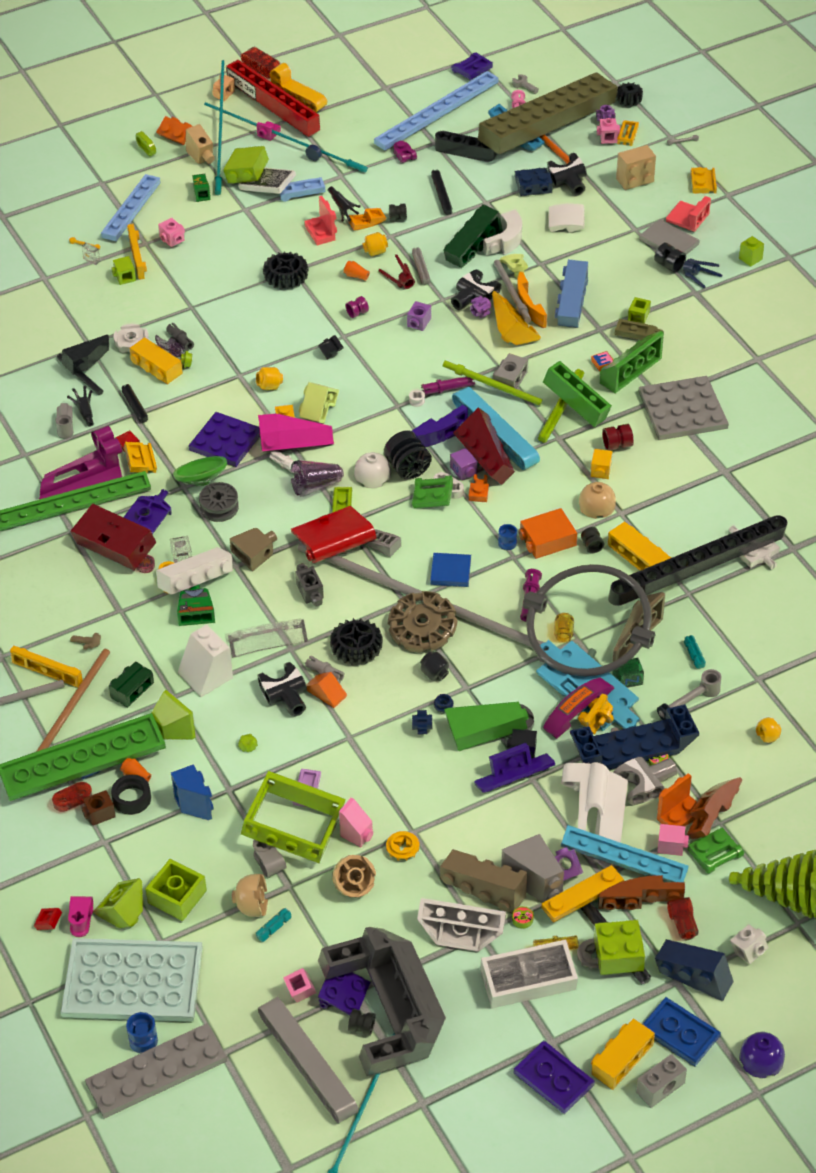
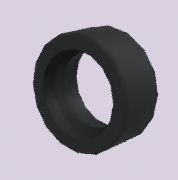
[111,774,151,815]

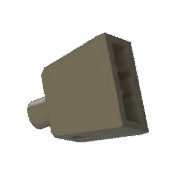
[229,528,277,571]

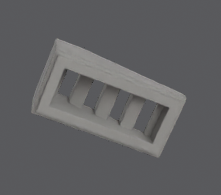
[366,529,401,557]

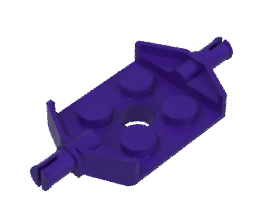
[124,489,172,534]

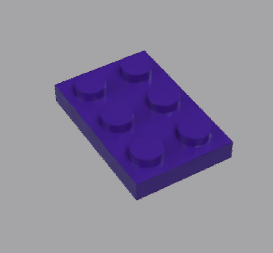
[514,1040,595,1114]

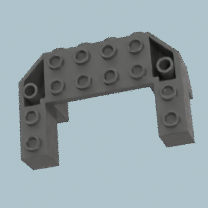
[318,927,446,1077]

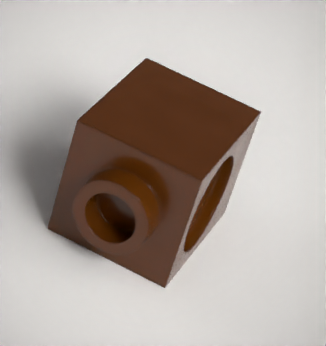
[82,790,116,826]

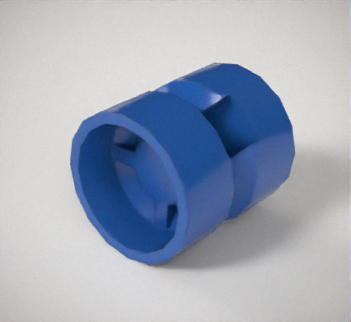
[126,1012,158,1053]

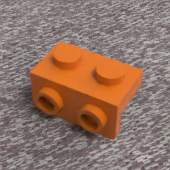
[156,116,193,146]

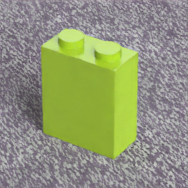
[223,146,269,184]

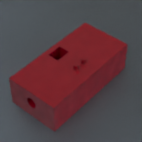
[71,503,157,571]

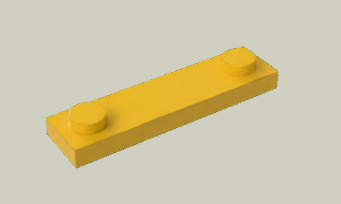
[127,224,147,280]
[10,645,83,688]
[541,865,624,923]

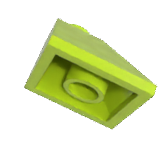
[151,690,196,740]
[93,878,143,928]

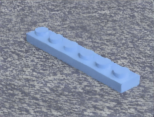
[101,174,161,242]

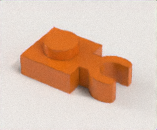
[469,474,489,502]

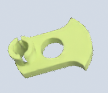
[500,254,528,278]

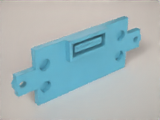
[536,640,640,731]

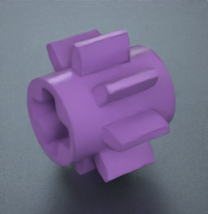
[596,105,616,121]
[470,296,491,318]

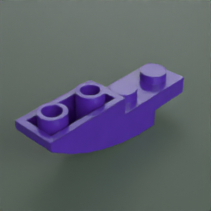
[412,405,468,447]

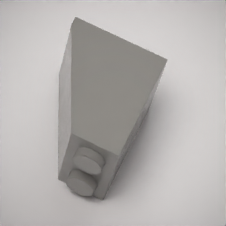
[501,834,564,903]

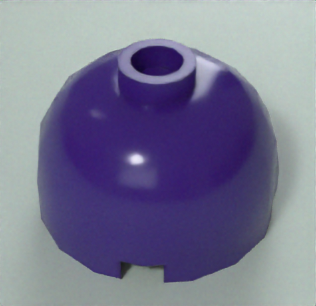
[739,1031,785,1079]

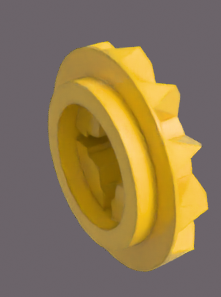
[386,831,420,861]

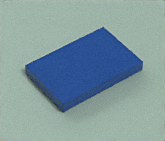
[643,997,721,1067]

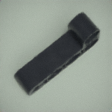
[435,131,497,162]

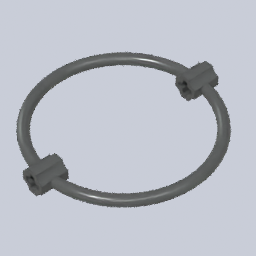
[523,564,656,676]

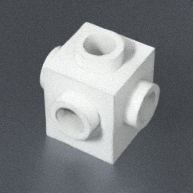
[730,924,768,964]

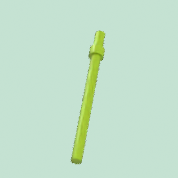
[442,360,543,406]

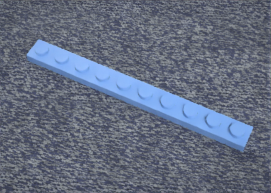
[374,71,498,151]

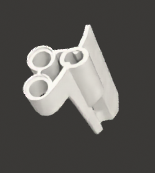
[561,762,628,869]

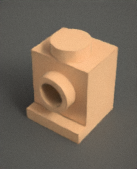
[212,74,235,101]

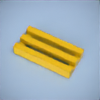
[617,120,639,146]

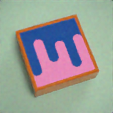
[591,351,613,371]

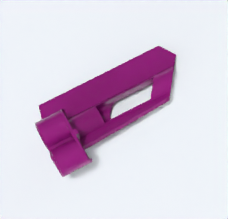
[39,426,122,499]

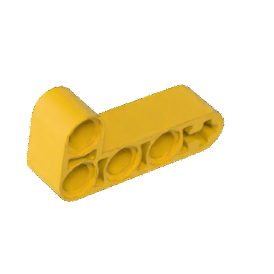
[270,63,327,112]

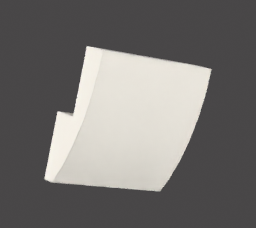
[549,203,585,233]

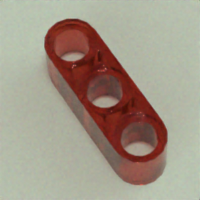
[241,47,281,79]

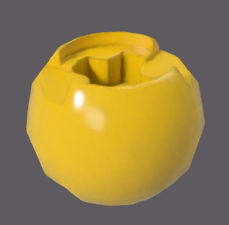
[756,717,781,743]

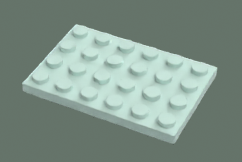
[61,938,203,1022]

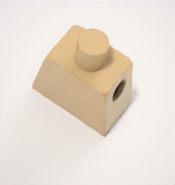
[186,124,215,164]

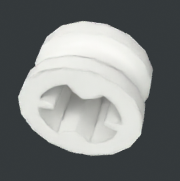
[409,390,425,407]

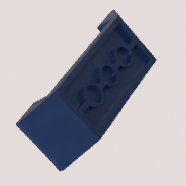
[570,704,699,770]

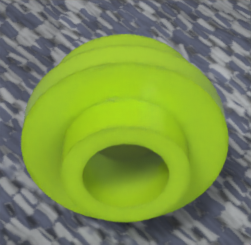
[180,351,192,368]

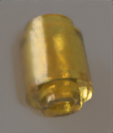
[554,613,574,642]

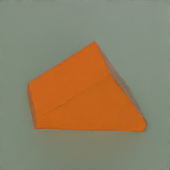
[306,672,347,708]

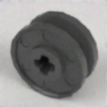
[199,482,239,522]

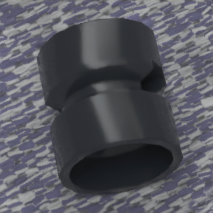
[654,242,686,272]

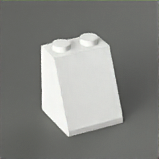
[178,624,233,697]

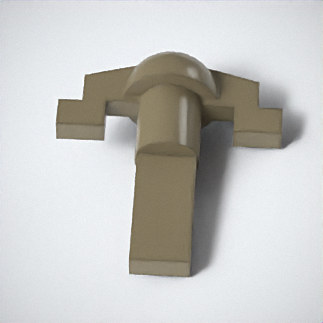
[70,633,101,650]

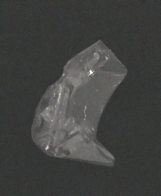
[225,618,308,658]

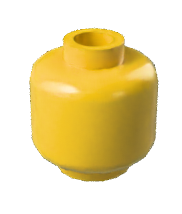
[362,232,388,256]
[256,367,283,390]

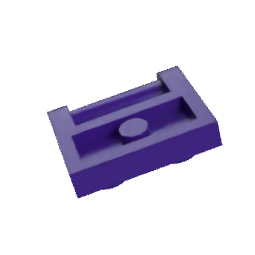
[451,52,493,80]

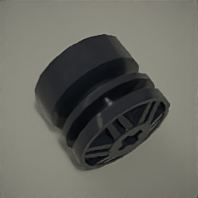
[384,430,432,480]

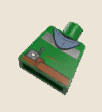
[177,584,215,626]

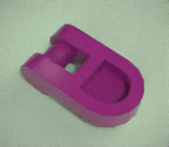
[393,140,417,163]

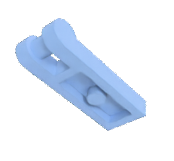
[280,177,326,202]

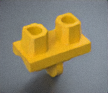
[578,694,614,735]

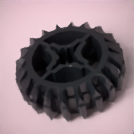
[263,251,309,289]
[330,618,383,666]

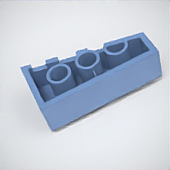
[555,259,588,328]

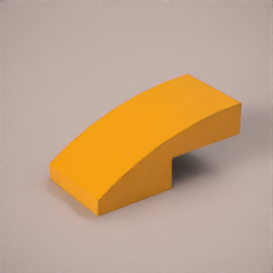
[349,208,386,230]

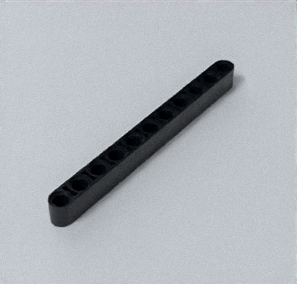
[608,515,788,606]

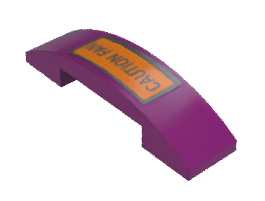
[543,677,614,739]

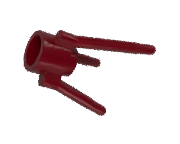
[379,254,415,289]

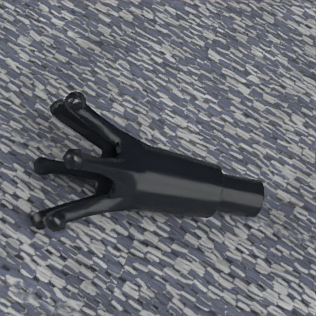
[327,186,361,222]
[67,385,94,427]

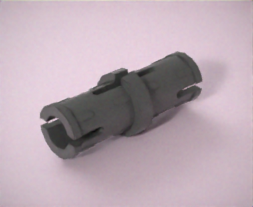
[166,323,194,351]

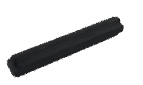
[431,169,453,215]

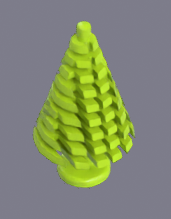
[729,849,816,919]

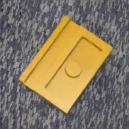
[691,167,717,194]
[124,442,157,473]

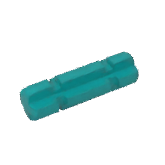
[684,635,706,669]
[256,908,292,942]

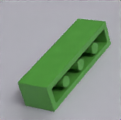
[543,361,612,427]

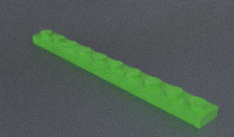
[0,471,151,531]

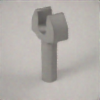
[512,74,539,94]

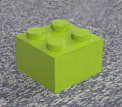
[145,859,207,921]
[594,920,645,975]

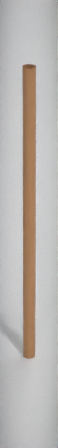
[36,649,110,752]

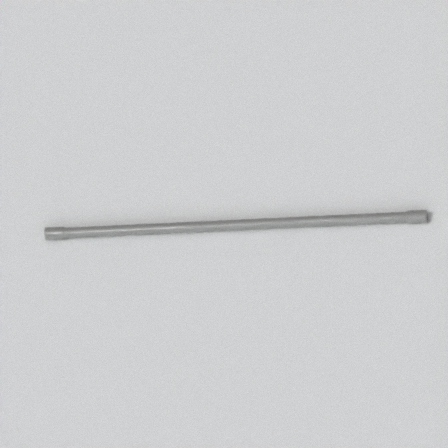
[298,541,602,666]

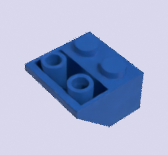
[171,764,214,820]

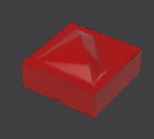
[115,430,140,452]
[34,908,62,930]

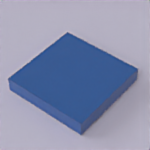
[430,553,471,587]

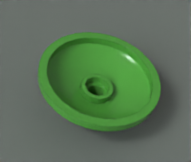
[173,456,227,486]

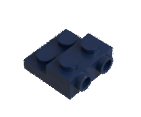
[515,168,553,196]

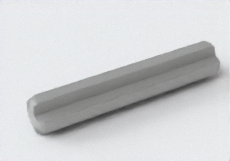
[412,247,430,285]

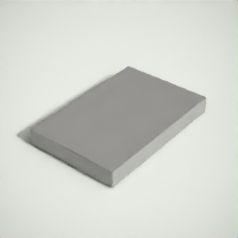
[639,219,700,255]

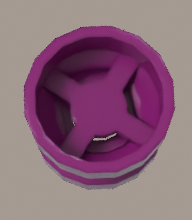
[345,296,369,318]

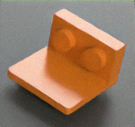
[657,773,697,827]

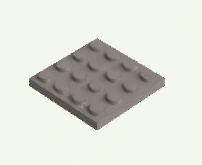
[639,376,729,440]

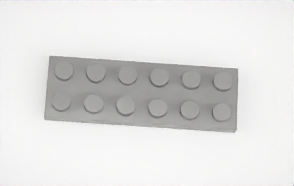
[85,1023,227,1119]

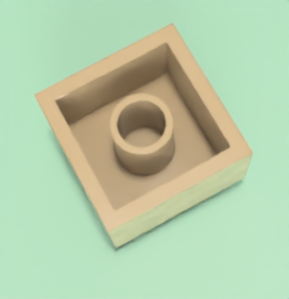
[616,145,656,190]

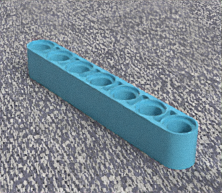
[452,387,540,470]

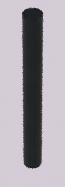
[57,353,103,395]

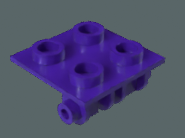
[318,972,371,1015]

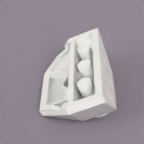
[417,898,506,952]

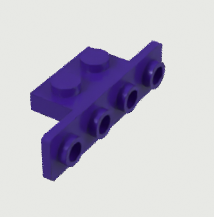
[474,743,555,793]

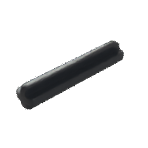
[121,384,148,423]

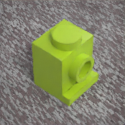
[628,297,651,324]

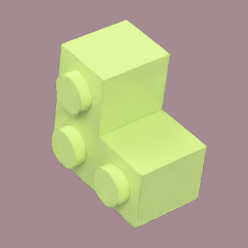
[299,382,339,423]

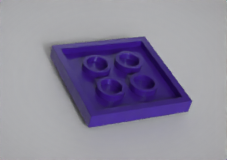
[189,412,260,467]

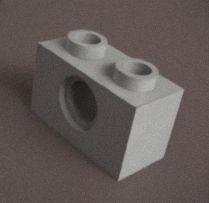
[492,353,528,389]
[636,1054,687,1108]

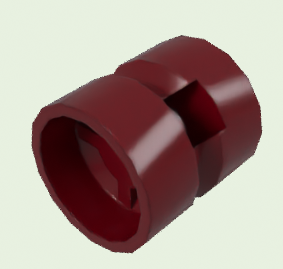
[602,424,634,451]

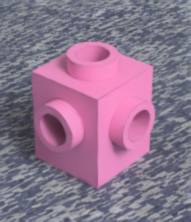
[597,118,620,144]
[158,218,185,247]

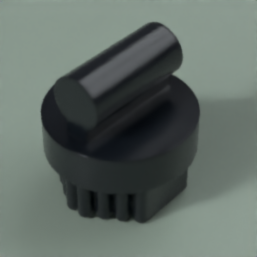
[318,335,344,360]

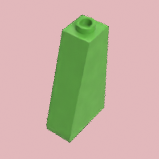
[444,701,529,751]

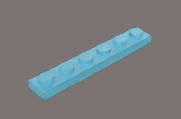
[561,825,689,882]

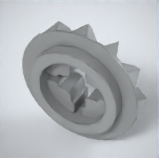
[577,939,599,970]

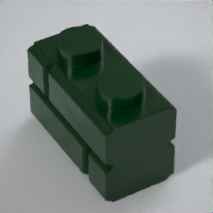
[109,661,154,708]

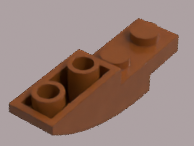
[687,777,743,840]
[598,875,685,910]

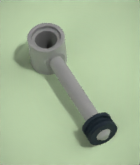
[657,669,722,720]

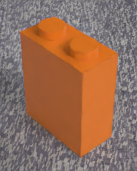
[518,508,577,559]

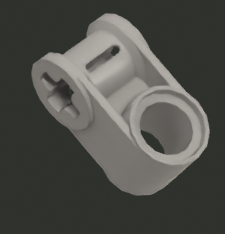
[253,840,286,878]

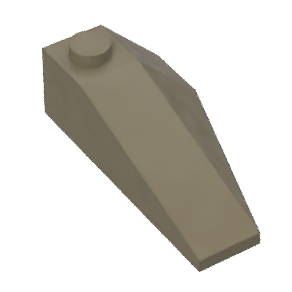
[613,592,665,662]

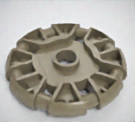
[388,591,458,653]

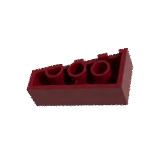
[453,407,515,485]

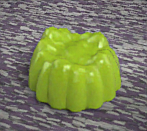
[238,734,258,752]

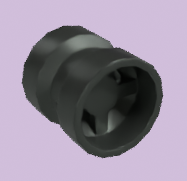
[389,203,407,221]
[581,527,605,553]
[348,1009,376,1036]

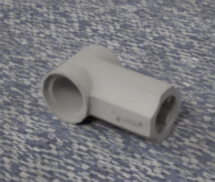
[56,403,74,439]

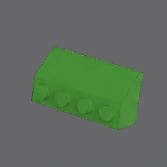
[599,331,664,394]

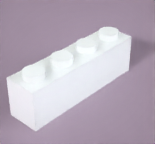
[156,547,233,595]

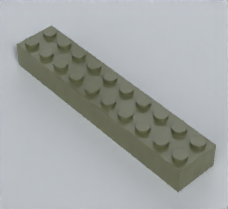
[478,72,618,154]

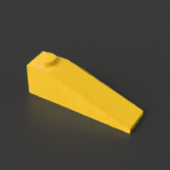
[492,291,541,345]

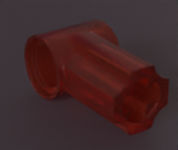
[667,897,699,941]

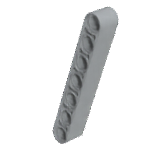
[258,997,359,1123]

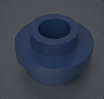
[434,694,454,713]

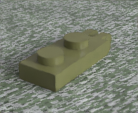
[615,319,664,340]

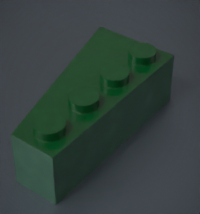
[443,204,503,268]

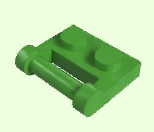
[412,475,453,508]
[687,827,744,874]

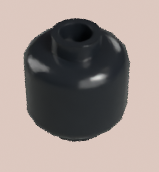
[420,651,449,681]

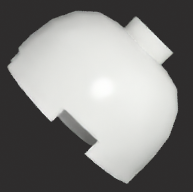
[354,452,391,488]

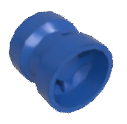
[498,524,517,550]

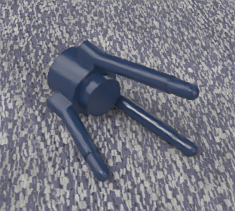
[683,258,722,288]

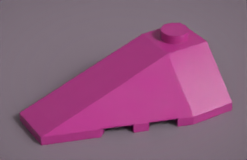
[258,413,334,451]

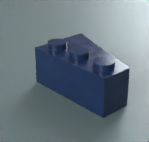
[655,939,734,1001]

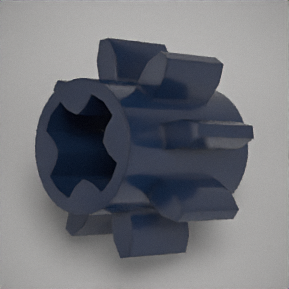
[412,710,432,734]

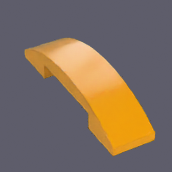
[517,272,547,328]

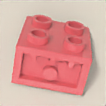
[304,196,337,245]
[666,196,711,232]

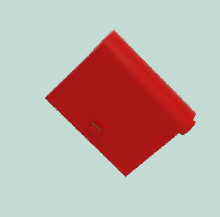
[291,506,376,564]

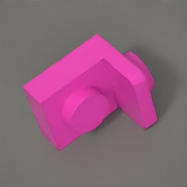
[256,121,281,141]

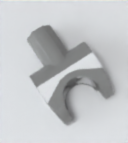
[613,757,677,805]

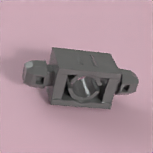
[295,563,324,607]

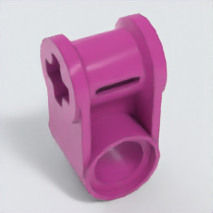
[68,896,93,937]

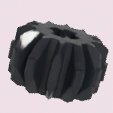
[616,82,643,107]

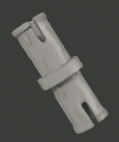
[305,656,345,683]

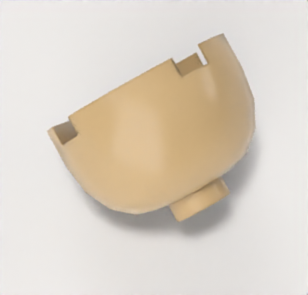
[579,482,616,518]
[332,855,376,897]
[232,874,268,917]

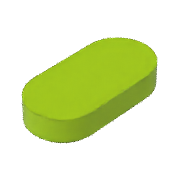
[135,131,156,156]

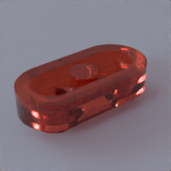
[52,782,92,812]

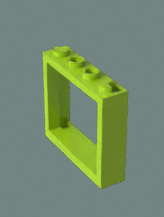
[241,771,346,863]

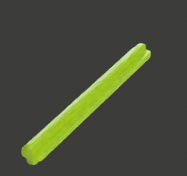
[538,369,585,443]

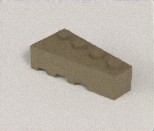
[440,849,527,914]

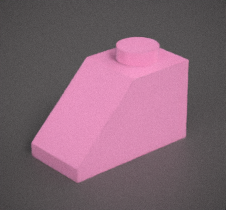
[339,798,374,847]

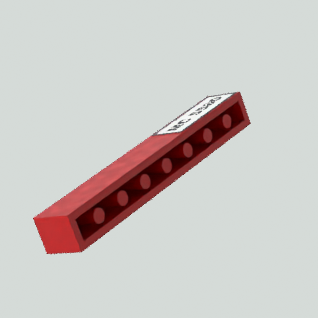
[226,60,320,137]

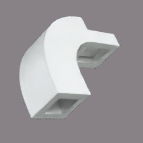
[483,209,522,256]

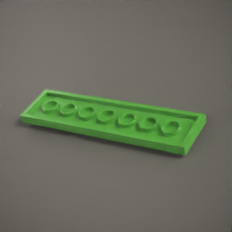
[0,713,166,801]

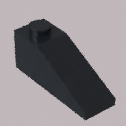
[62,334,109,375]

